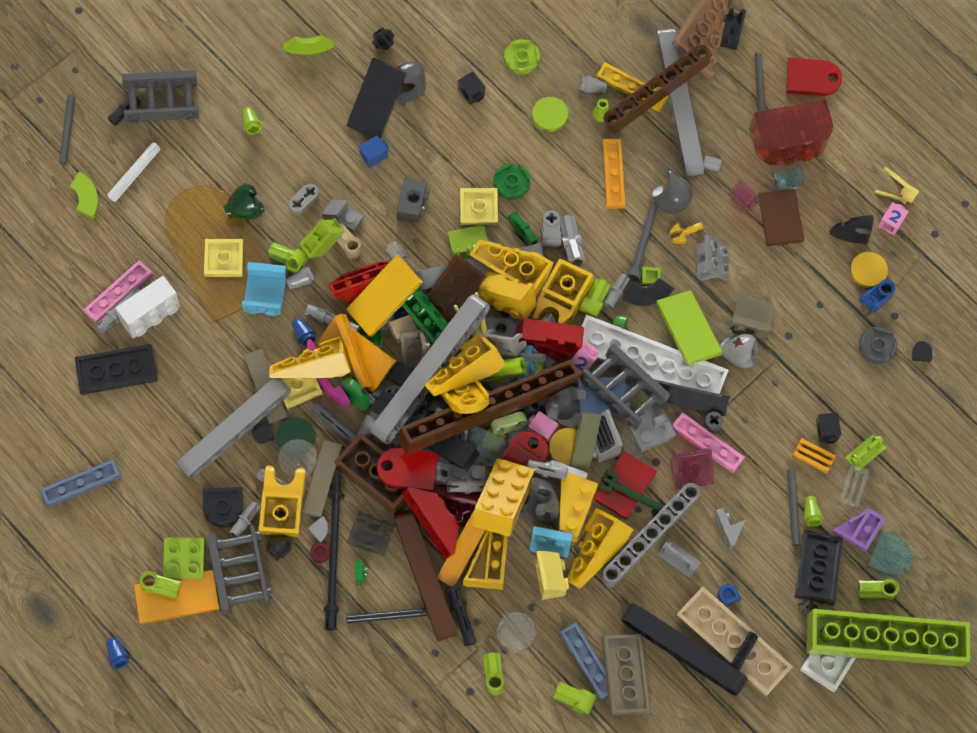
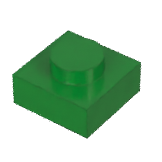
[355,561,368,585]

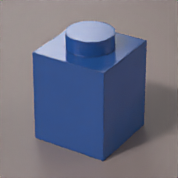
[359,135,389,168]

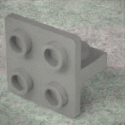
[697,235,729,281]

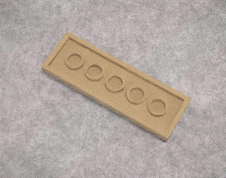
[676,586,793,697]

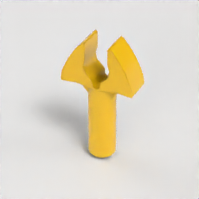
[669,222,703,244]

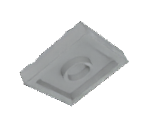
[627,404,676,453]

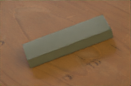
[570,412,601,470]

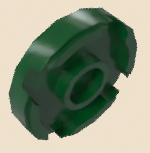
[276,417,315,456]

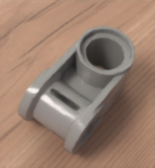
[541,210,561,247]

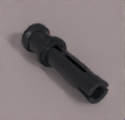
[444,585,477,646]

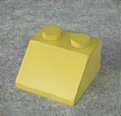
[535,551,569,600]

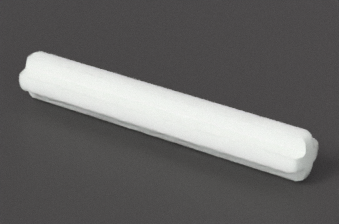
[107,142,160,202]

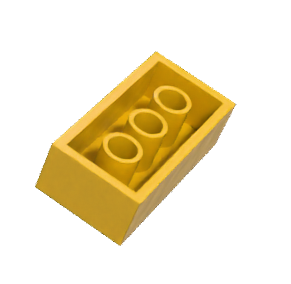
[472,458,535,537]

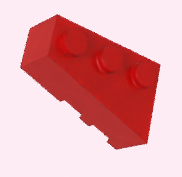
[515,318,584,362]

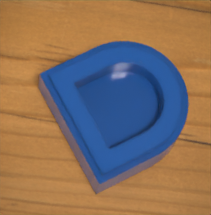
[717,584,741,607]

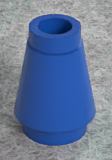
[291,318,316,346]
[106,637,129,669]

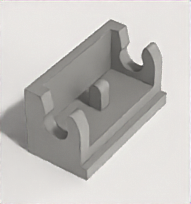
[482,329,527,357]

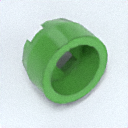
[613,315,628,330]

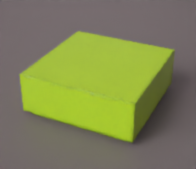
[641,267,661,286]

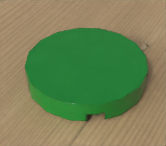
[494,164,530,200]
[339,377,370,411]

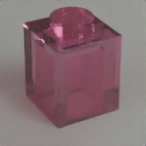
[728,180,759,211]

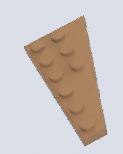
[671,0,729,80]

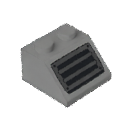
[592,409,623,463]

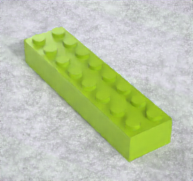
[807,609,970,667]

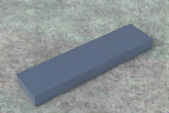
[40,459,121,508]
[559,622,608,701]

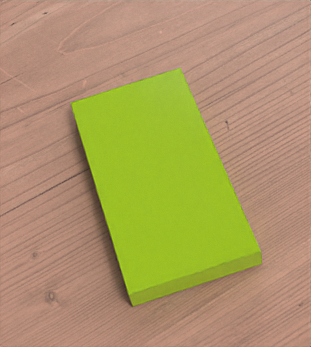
[656,290,722,366]

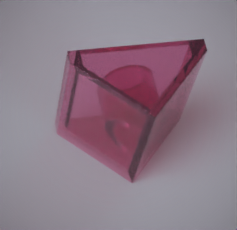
[670,448,714,490]

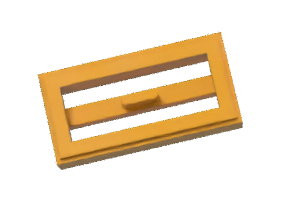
[792,438,836,474]

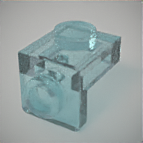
[772,166,804,190]

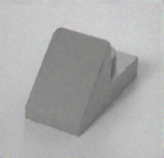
[322,200,364,233]
[714,508,745,551]

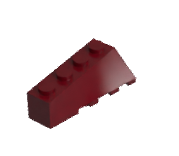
[434,485,482,526]

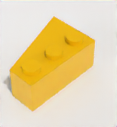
[477,271,537,320]
[558,472,598,543]
[463,530,508,590]

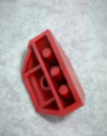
[328,260,391,304]
[401,487,459,560]

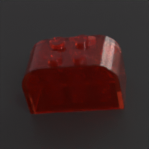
[749,99,833,165]

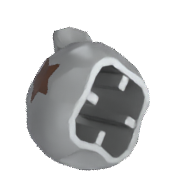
[719,329,758,369]

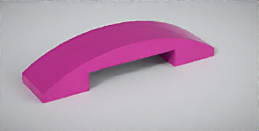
[307,339,351,409]

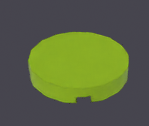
[504,39,540,74]
[532,97,568,132]

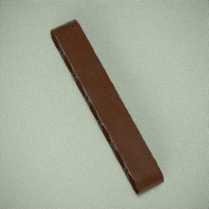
[604,45,711,133]
[393,510,457,642]

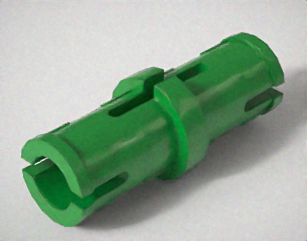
[507,211,539,246]

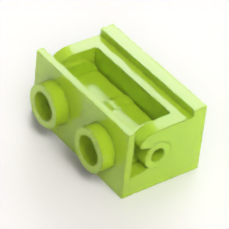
[299,218,345,258]

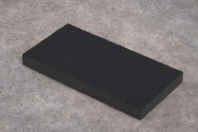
[346,58,407,139]
[75,344,157,395]
[794,529,843,606]

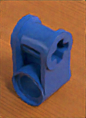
[859,279,896,314]

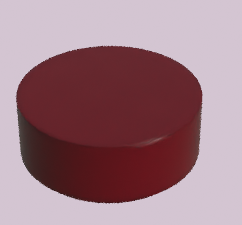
[310,542,330,563]

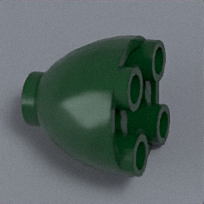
[224,182,265,220]

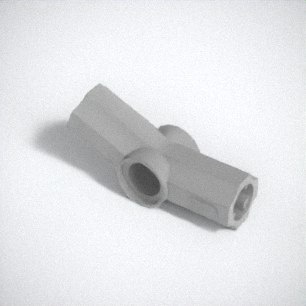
[560,215,586,268]

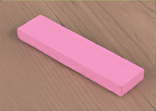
[83,260,153,323]
[672,412,745,473]

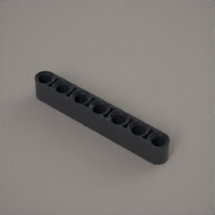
[621,603,748,696]

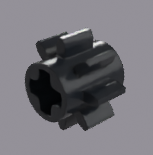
[372,28,395,50]

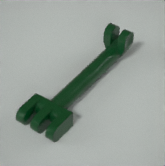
[598,470,663,516]

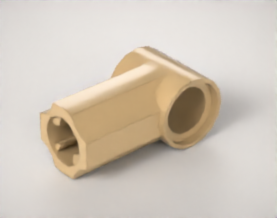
[336,223,362,260]

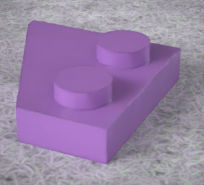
[833,508,886,552]

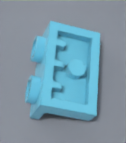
[529,526,573,559]

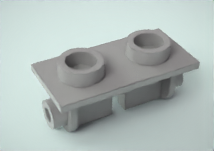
[658,540,701,578]

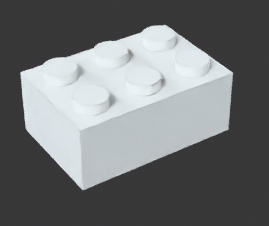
[115,276,180,338]

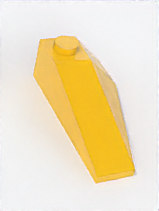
[469,240,553,297]
[425,333,506,396]
[269,336,351,378]
[567,508,634,589]

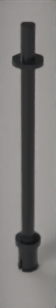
[323,475,345,631]

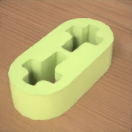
[490,412,528,436]

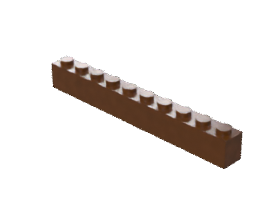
[397,359,581,455]

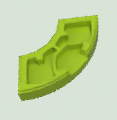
[283,35,335,55]
[70,171,99,220]

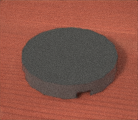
[859,327,898,364]

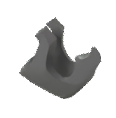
[397,61,426,106]
[652,170,693,214]
[545,386,588,428]
[519,477,560,523]

